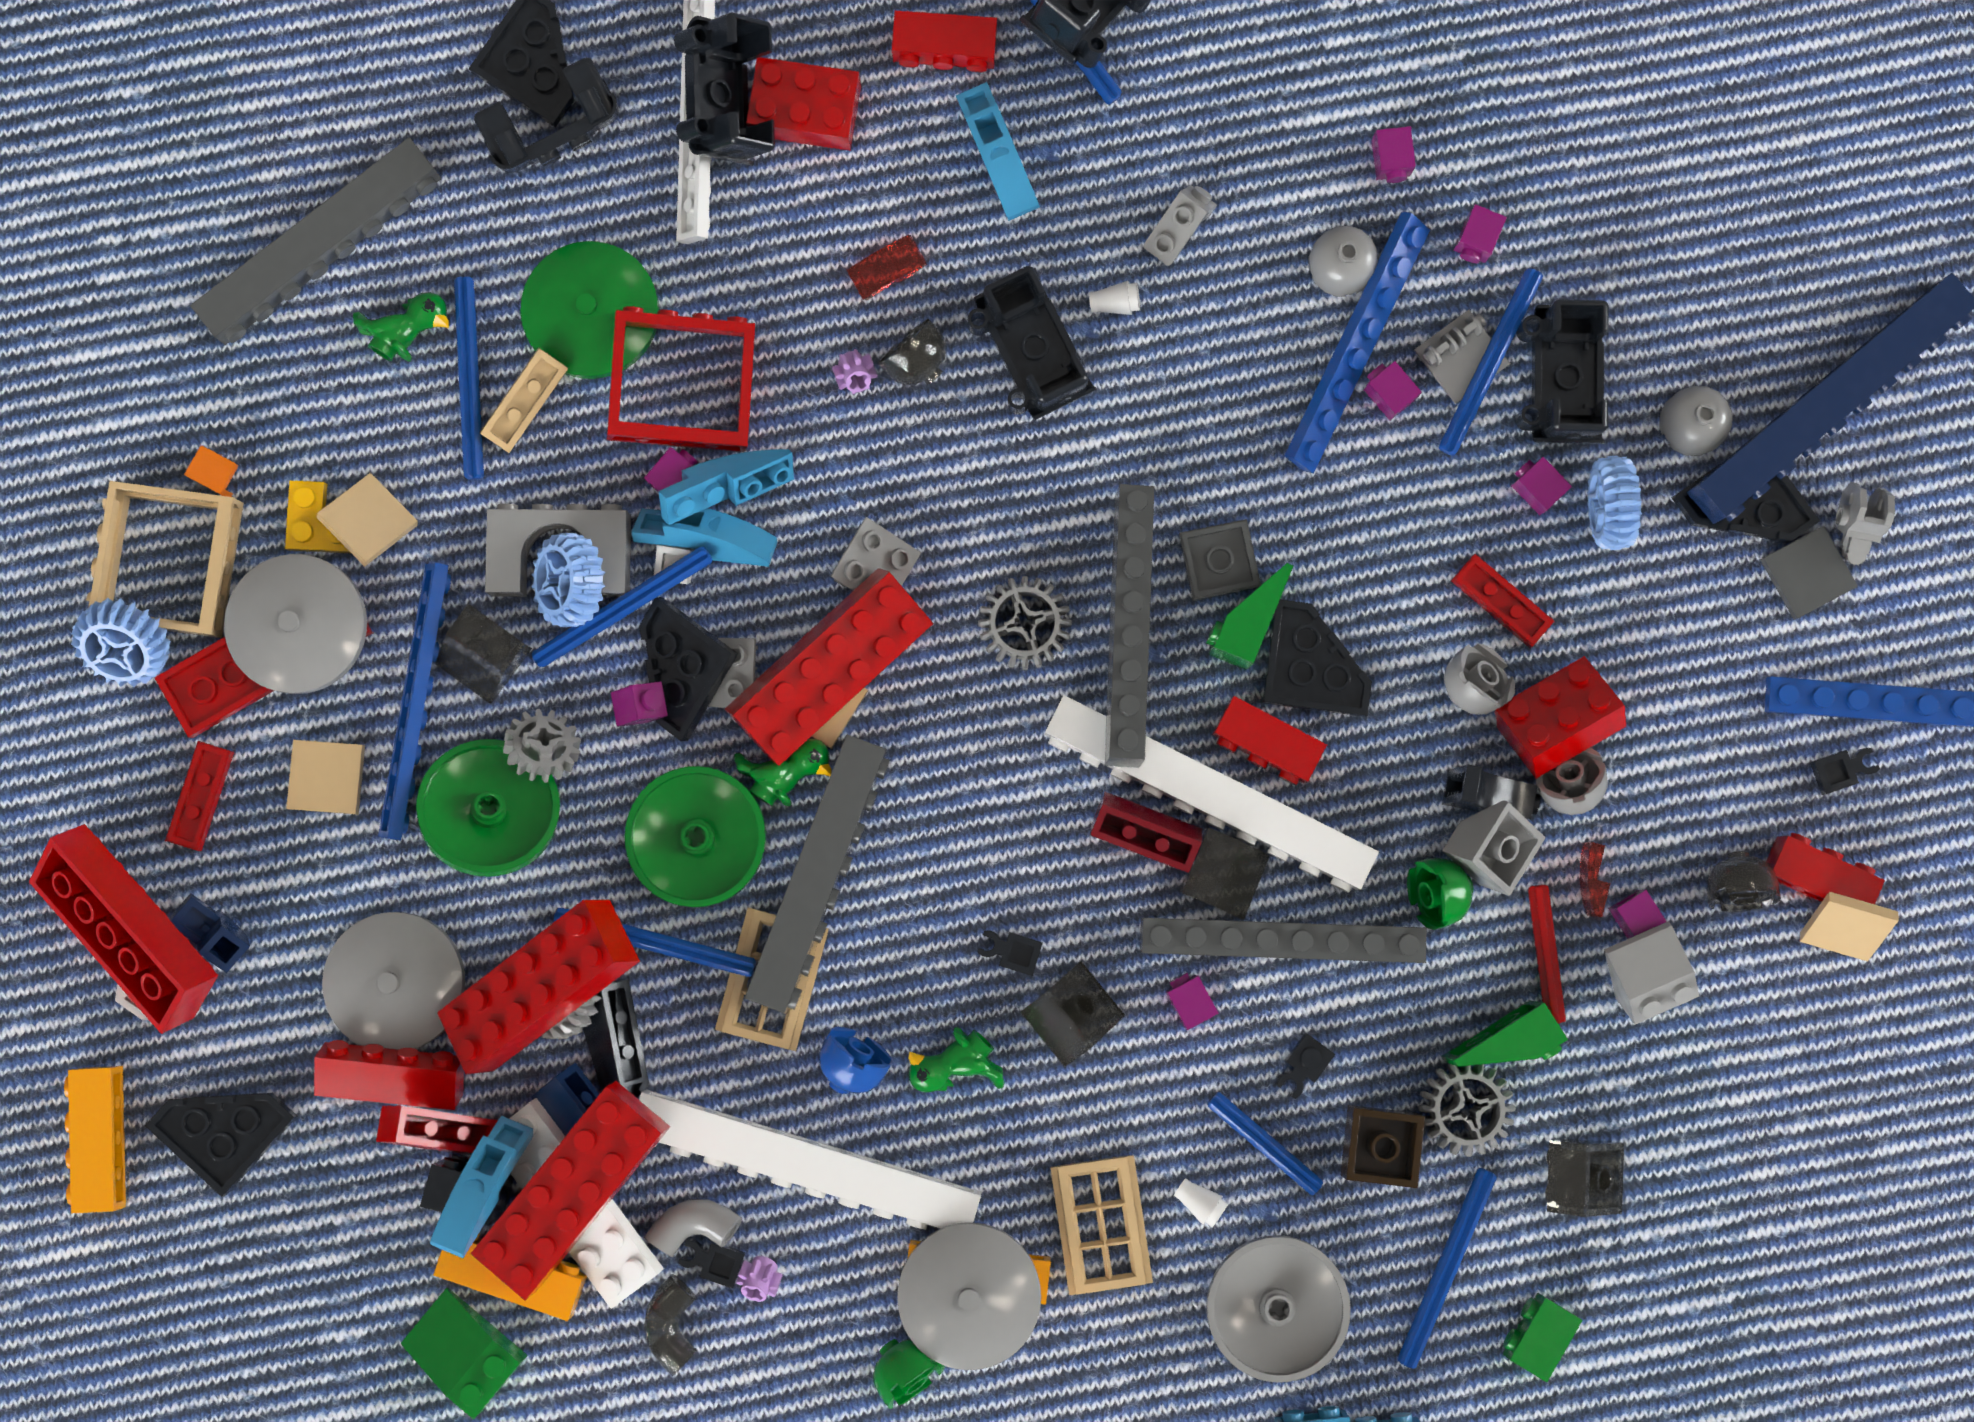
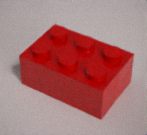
[746,57,861,151]
[1495,656,1626,779]

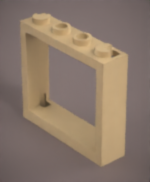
[86,481,244,638]

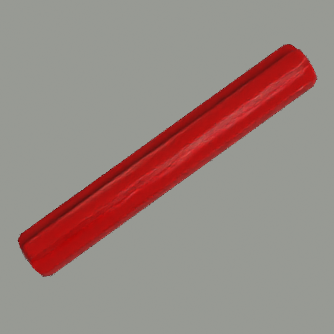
[1528,885,1566,1023]

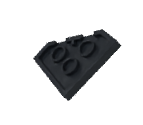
[469,0,575,128]
[1671,462,1820,543]
[639,597,738,741]
[1262,599,1372,717]
[145,1092,298,1197]

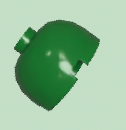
[1407,858,1474,930]
[873,1339,945,1409]

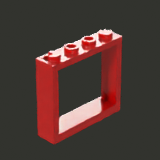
[606,306,755,452]

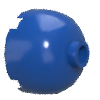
[819,1027,892,1094]

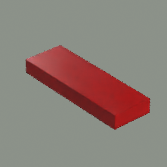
[1451,554,1554,648]
[165,741,234,851]

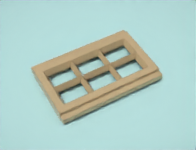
[715,907,829,1051]
[1050,1155,1153,1295]

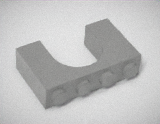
[485,503,631,597]

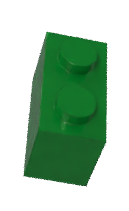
[1503,1293,1583,1382]

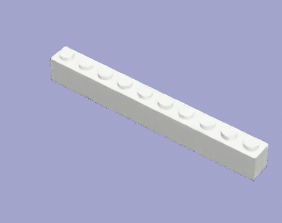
[1044,695,1379,893]
[639,1089,981,1230]

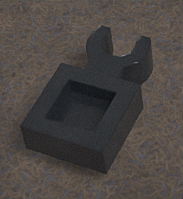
[1810,748,1880,795]
[978,930,1043,976]
[1275,1033,1335,1099]
[678,1239,746,1289]

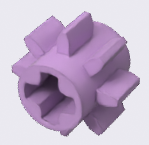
[832,349,877,394]
[736,1256,783,1302]

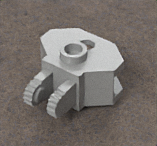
[1835,482,1895,566]

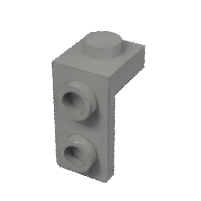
[1143,185,1217,266]

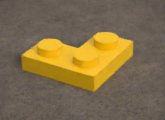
[285,480,351,553]

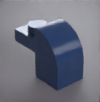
[169,893,250,973]

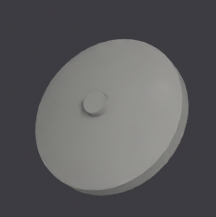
[224,554,367,694]
[322,912,465,1049]
[897,1222,1041,1370]
[1206,1235,1351,1383]

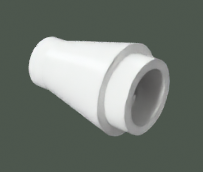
[1089,281,1140,315]
[1174,1178,1229,1228]

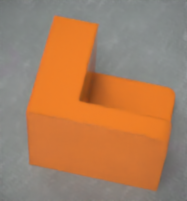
[184,445,238,497]

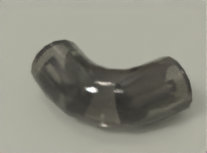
[643,1274,697,1376]

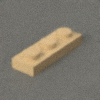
[480,347,568,453]

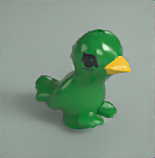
[353,292,449,362]
[734,738,832,807]
[908,1026,1005,1093]

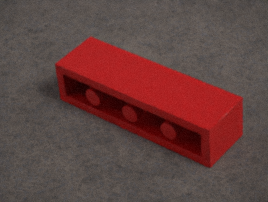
[314,1040,464,1110]

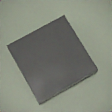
[1178,519,1261,601]
[1760,526,1858,620]

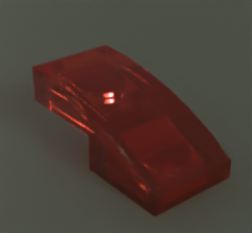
[847,235,927,300]
[1580,842,1611,918]

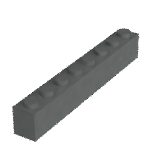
[190,137,442,345]
[1104,484,1155,768]
[744,734,890,1014]
[1140,918,1427,963]

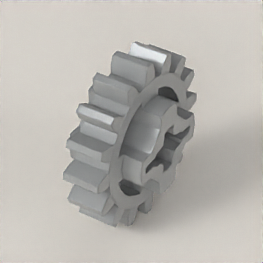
[503,709,581,783]

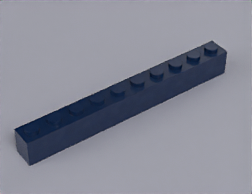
[1687,273,1974,524]

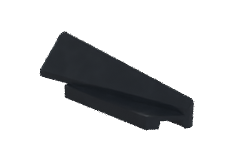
[583,979,649,1098]

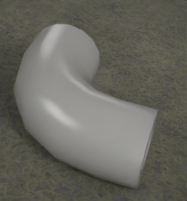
[644,1199,742,1257]

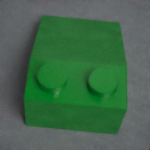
[1206,563,1293,670]
[1441,1000,1568,1067]
[400,1287,528,1420]

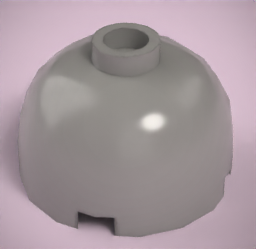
[1308,226,1378,297]
[1659,386,1733,456]
[1444,643,1515,715]
[1535,748,1608,815]

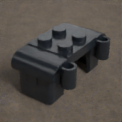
[1019,0,1151,68]
[674,12,775,166]
[474,57,619,173]
[968,266,1097,420]
[1515,299,1609,444]

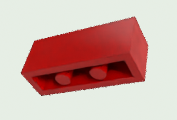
[892,10,997,72]
[1212,696,1327,786]
[1761,833,1885,904]
[376,1106,498,1155]

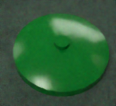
[520,241,659,379]
[416,739,560,877]
[625,766,766,907]

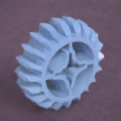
[1587,455,1642,550]
[531,533,606,627]
[71,598,171,687]

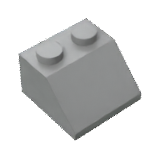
[1442,800,1546,896]
[1604,921,1700,1025]

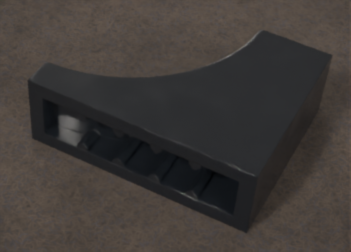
[1442,764,1540,820]

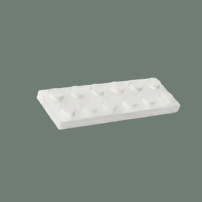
[509,1098,664,1309]

